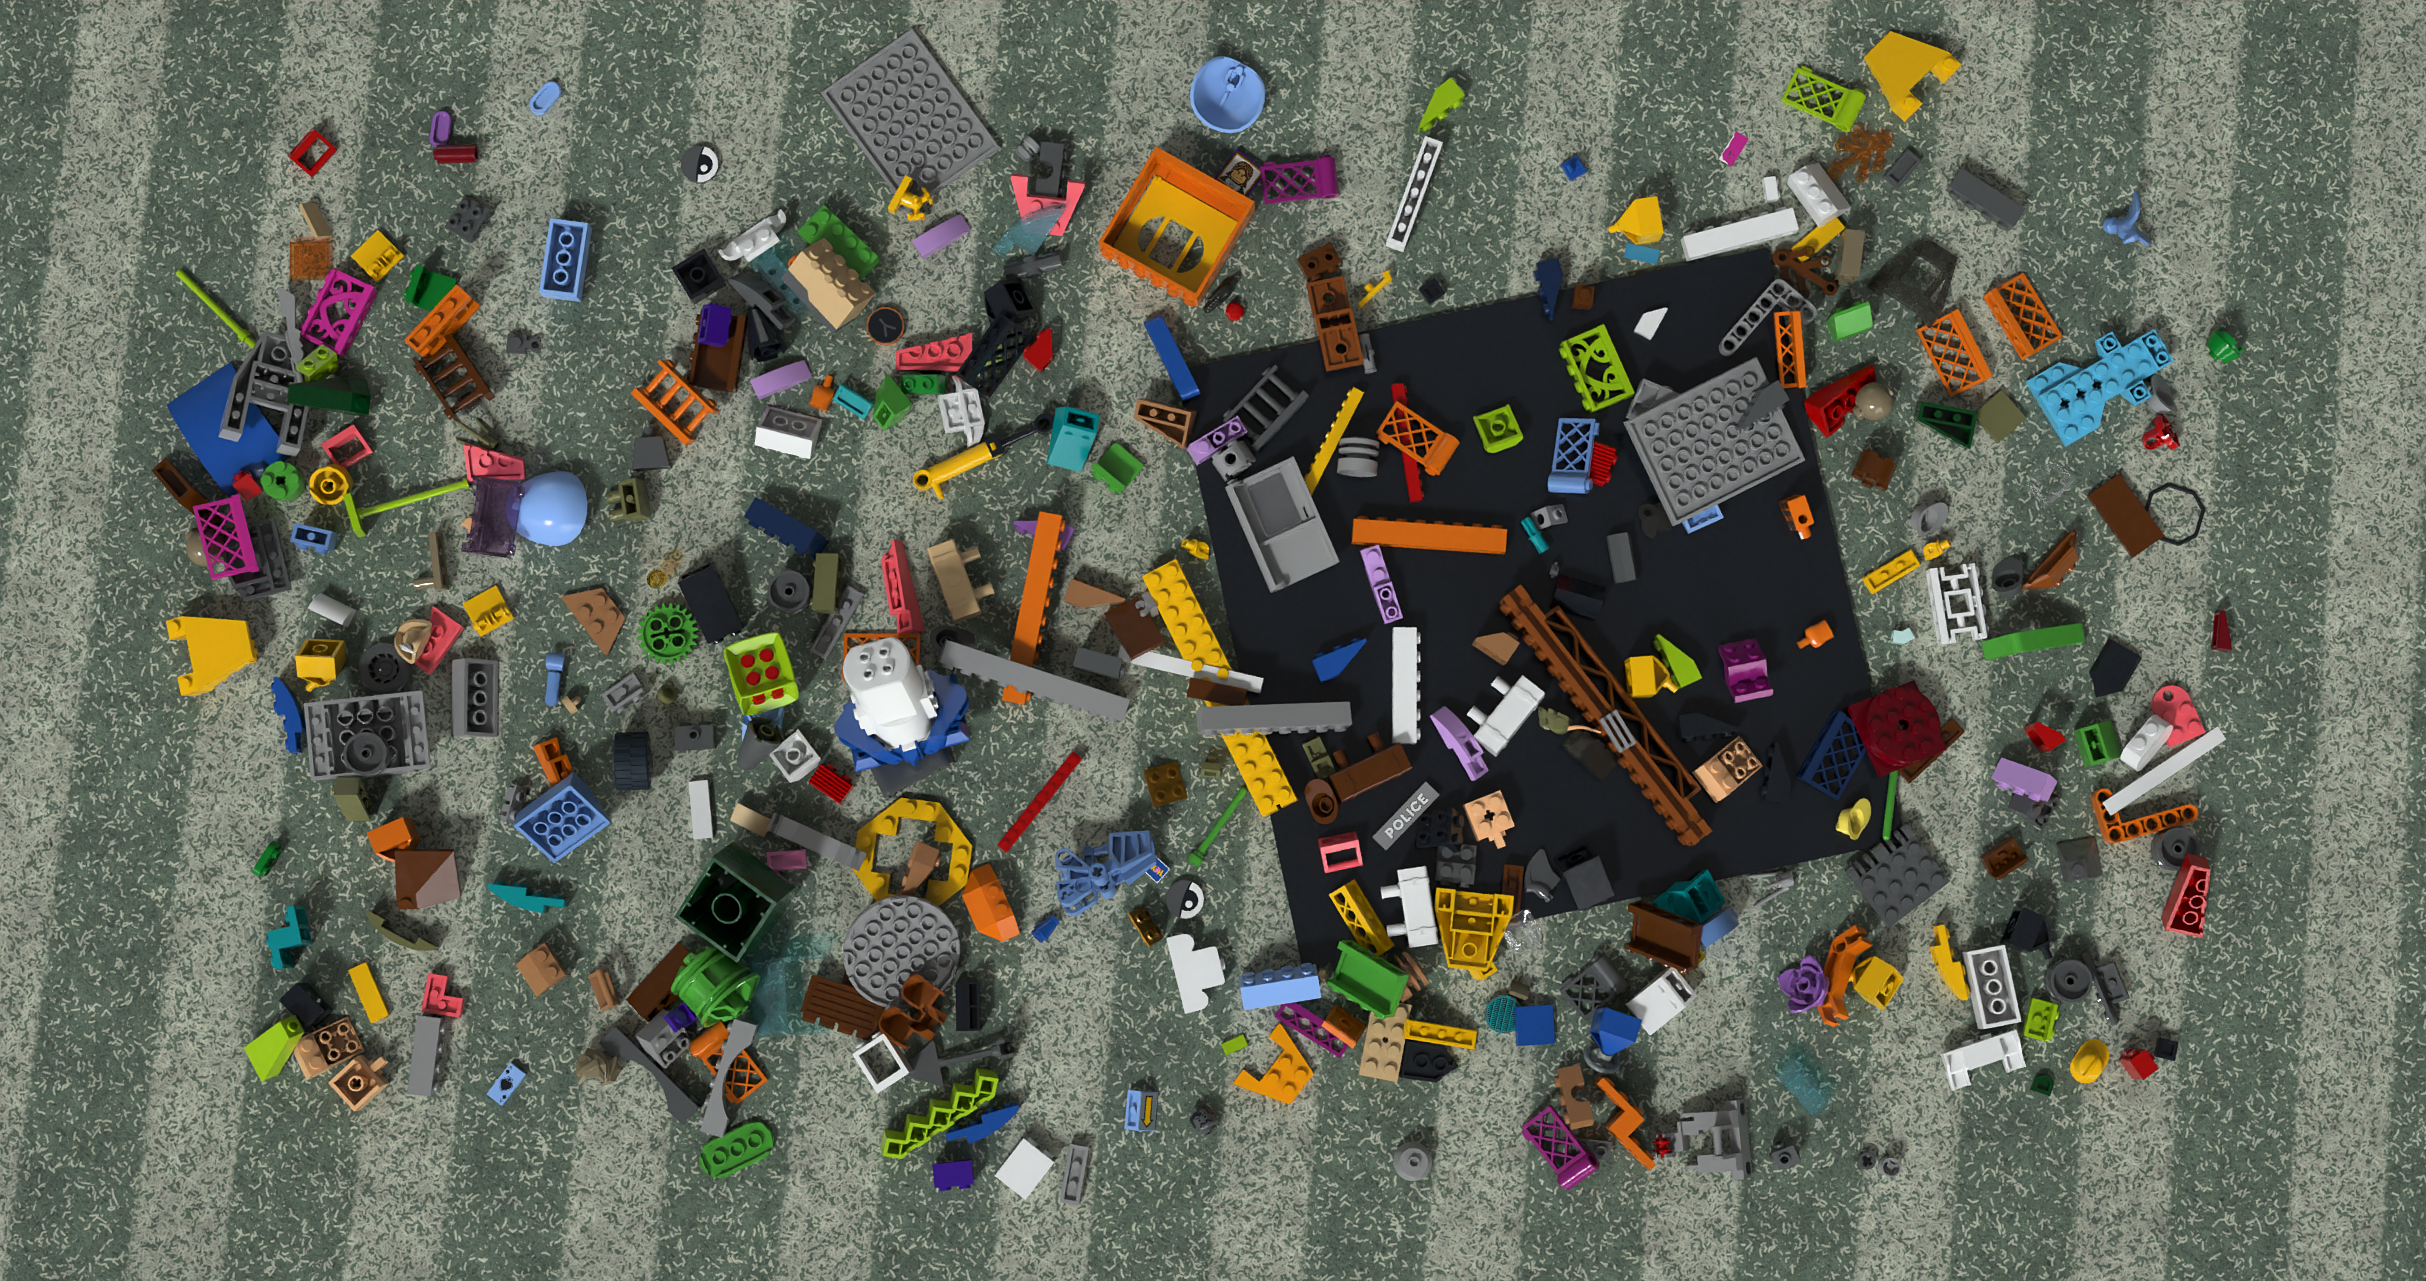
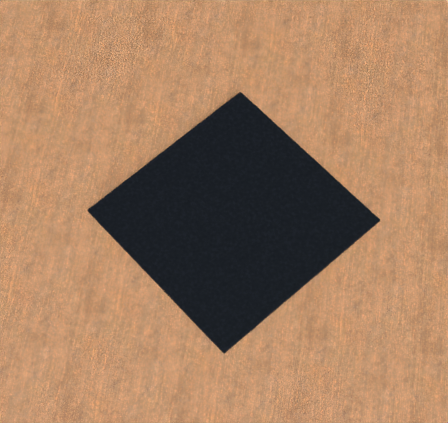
[1181,248,1905,966]

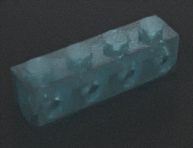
[749,248,809,318]

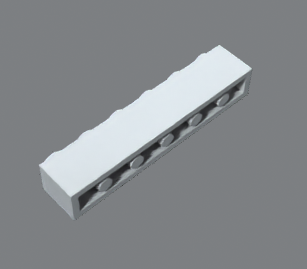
[1386,136,1443,252]
[1681,207,1799,262]
[1392,627,1420,744]

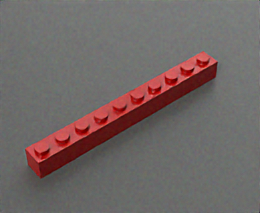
[1391,383,1424,503]
[997,751,1083,853]

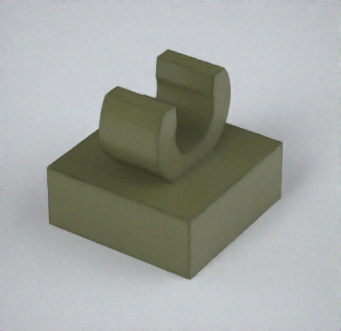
[1200,755,1221,778]

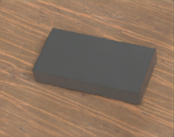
[1883,148,1922,189]

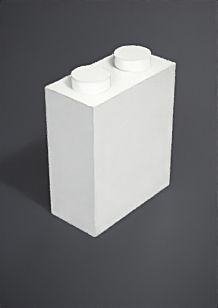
[995,1137,1055,1200]

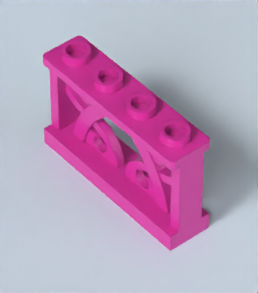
[299,268,378,358]

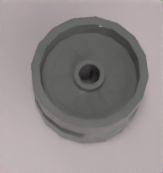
[767,570,812,615]
[343,732,392,776]
[2150,827,2201,871]
[2043,960,2093,1003]

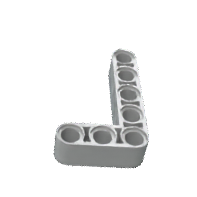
[1719,279,1817,356]

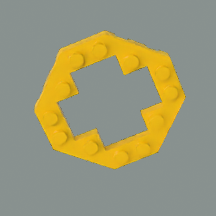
[852,798,973,906]

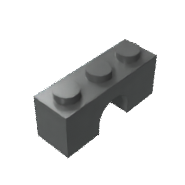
[1035,142,1068,198]

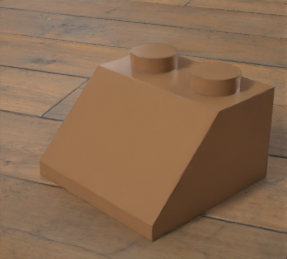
[1472,632,1520,666]
[516,943,569,997]

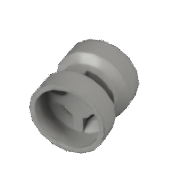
[1015,136,1041,163]
[1878,1156,1901,1177]

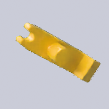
[1358,270,1392,308]

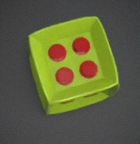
[723,632,799,715]

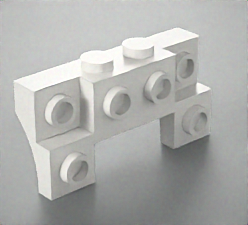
[1940,1029,2026,1091]

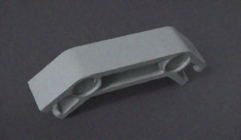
[766,812,867,871]

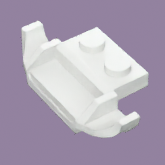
[718,209,786,262]
[937,375,985,449]

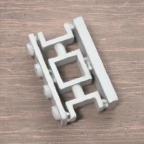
[1925,563,1989,646]

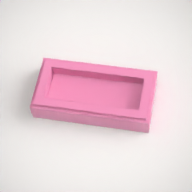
[766,849,807,871]

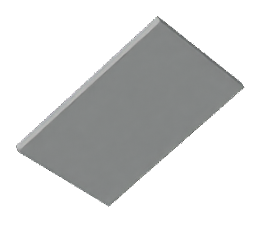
[820,28,1000,213]
[1623,357,1805,526]

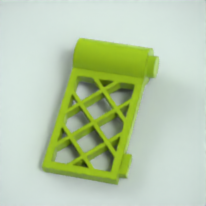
[1781,66,1866,132]

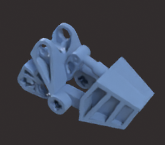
[1055,830,1157,917]

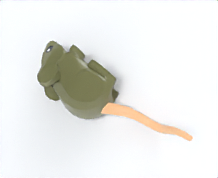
[1538,706,1601,734]

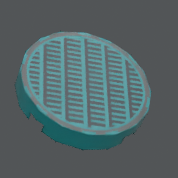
[1484,995,1521,1034]

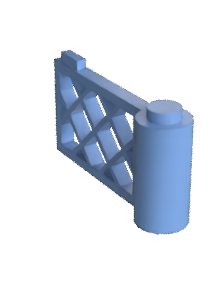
[1548,418,1600,494]

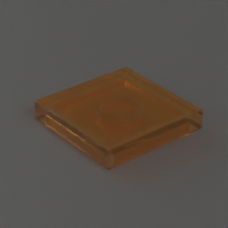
[290,241,329,281]

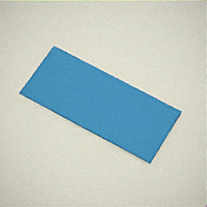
[1624,243,1660,265]

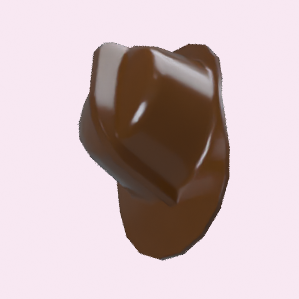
[1305,779,1340,824]

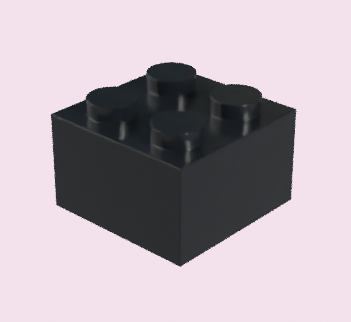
[671,249,727,305]

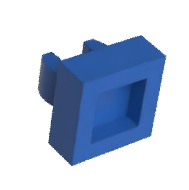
[1561,155,1587,182]

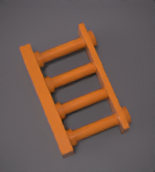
[630,359,720,445]

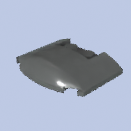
[223,517,292,602]

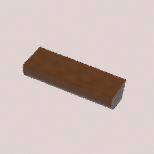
[626,942,691,1022]

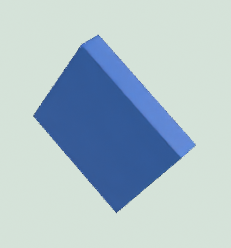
[1514,1005,1555,1046]

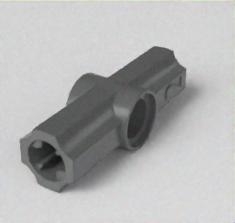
[1003,251,1062,280]

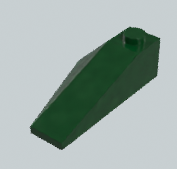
[286,376,371,417]

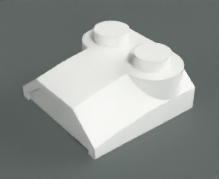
[770,729,821,783]

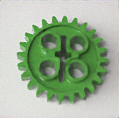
[636,603,700,665]

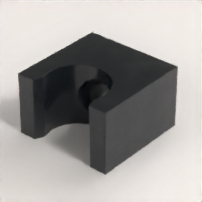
[279,983,334,1028]

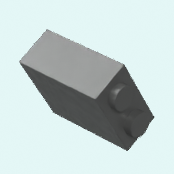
[1073,647,1126,681]

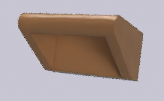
[588,969,621,1012]

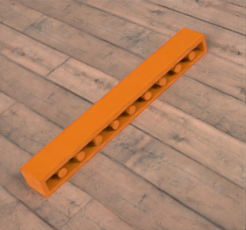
[1002,511,1066,705]

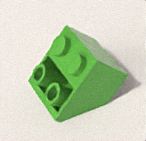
[1826,301,1873,343]
[873,375,912,431]
[2073,720,2121,767]

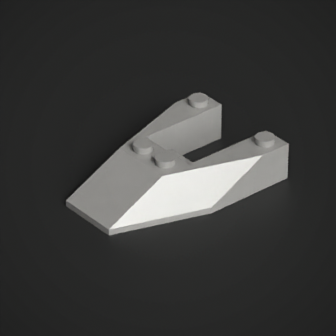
[218,331,309,457]

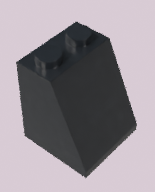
[1553,843,1614,912]

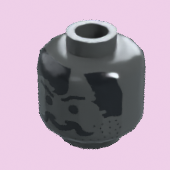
[1189,1105,1218,1136]

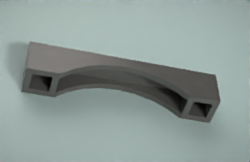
[599,1026,701,1125]

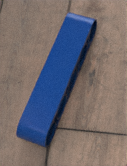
[1143,314,1200,402]

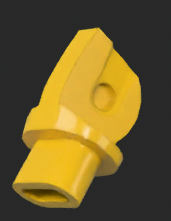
[1181,539,1209,560]
[1923,539,1952,561]

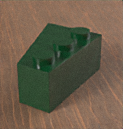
[1913,401,1978,449]

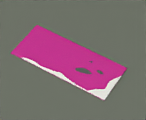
[1719,131,1749,167]

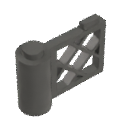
[1560,953,1629,1021]

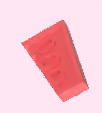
[896,333,972,371]

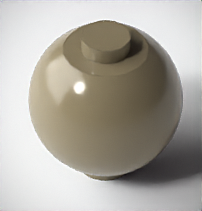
[1852,383,1894,421]
[185,528,225,567]

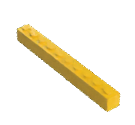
[1304,387,1364,496]

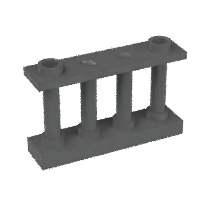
[1223,365,1309,454]

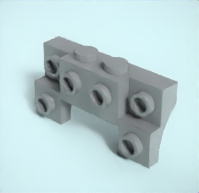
[1626,378,1681,419]

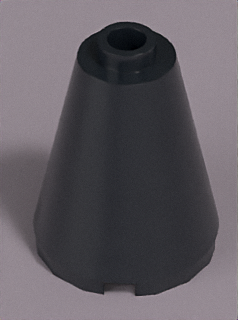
[747,307,787,362]

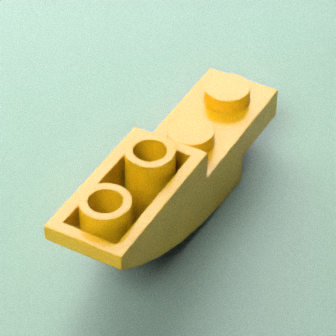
[1929,924,1970,1001]

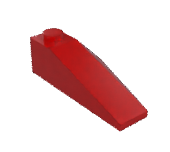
[1804,365,1877,438]

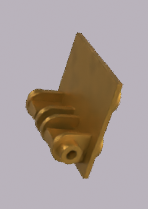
[1143,761,1188,808]
[1128,906,1163,947]

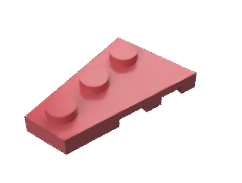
[414,606,464,675]

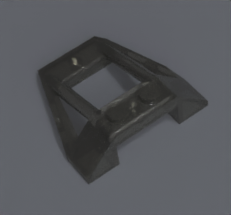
[1867,237,1958,328]

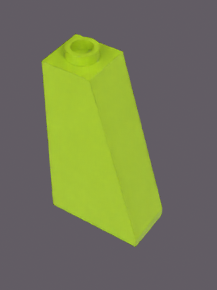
[244,1015,304,1082]

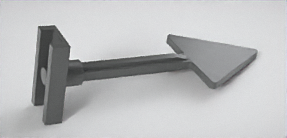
[907,1037,1016,1087]

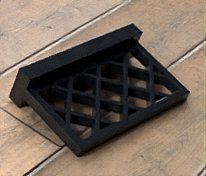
[955,313,1034,398]

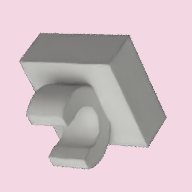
[1135,591,1159,618]

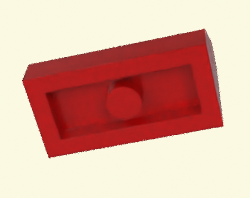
[287,128,338,178]
[2024,722,2066,753]

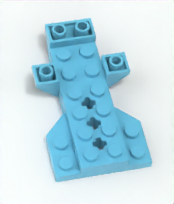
[2026,329,2174,447]

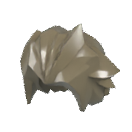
[575,1048,623,1086]

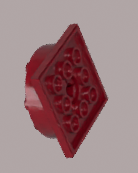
[1847,680,1947,778]

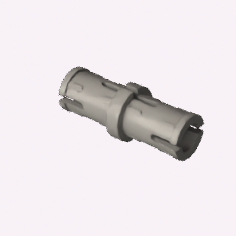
[1358,334,1377,374]

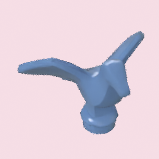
[2103,191,2152,246]

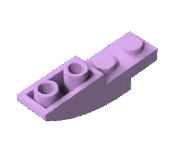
[1360,544,1403,624]
[1430,706,1489,781]

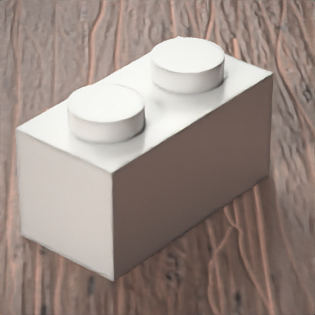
[1762,176,1780,203]

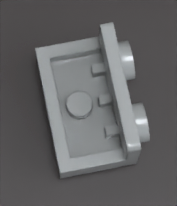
[601,673,647,714]

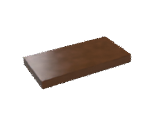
[2087,474,2164,558]

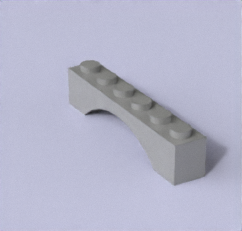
[698,1017,759,1138]

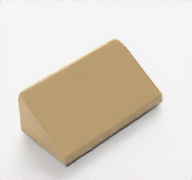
[299,203,332,242]
[730,803,771,838]

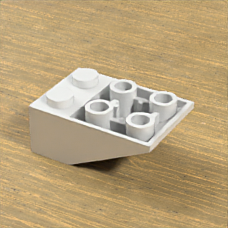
[1626,967,1697,1035]

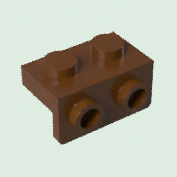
[1980,836,2029,881]

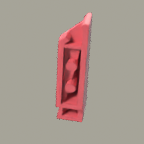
[881,539,925,634]

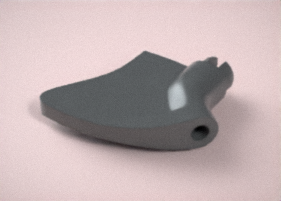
[1523,849,1561,902]

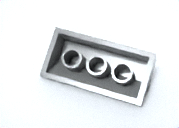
[451,658,498,738]

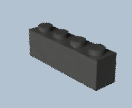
[1945,168,2026,231]

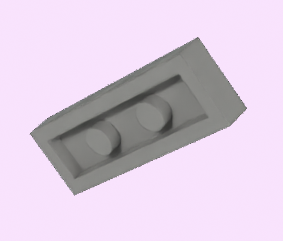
[1060,1143,1089,1206]

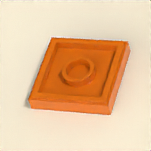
[1321,1004,1366,1049]

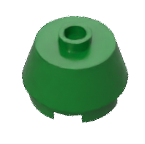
[2205,326,2244,364]

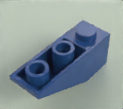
[1312,637,1367,683]

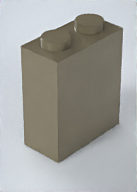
[1833,229,1865,286]

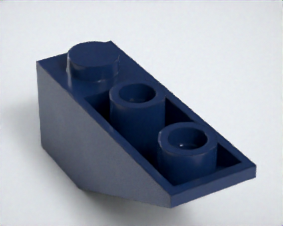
[1533,258,1563,321]

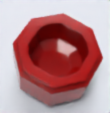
[1225,302,1244,322]

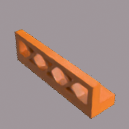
[1773,310,1807,388]

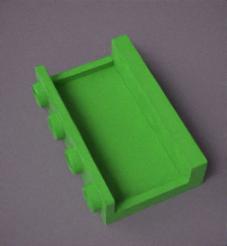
[1326,940,1409,1019]

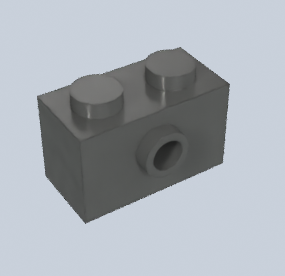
[674,722,716,751]

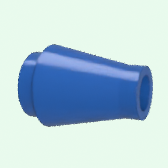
[1031,915,1060,943]

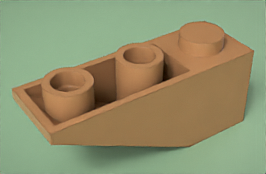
[1063,578,1126,609]

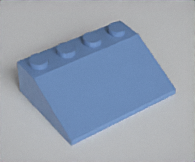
[514,772,611,863]

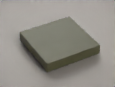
[1976,390,2027,444]

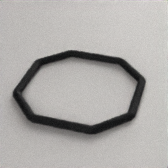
[2145,484,2205,546]

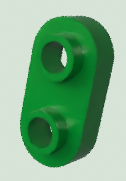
[252,840,282,878]

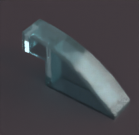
[992,204,1066,258]

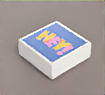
[1145,857,1170,883]

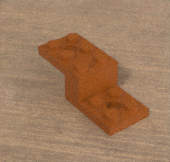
[1306,276,1364,372]

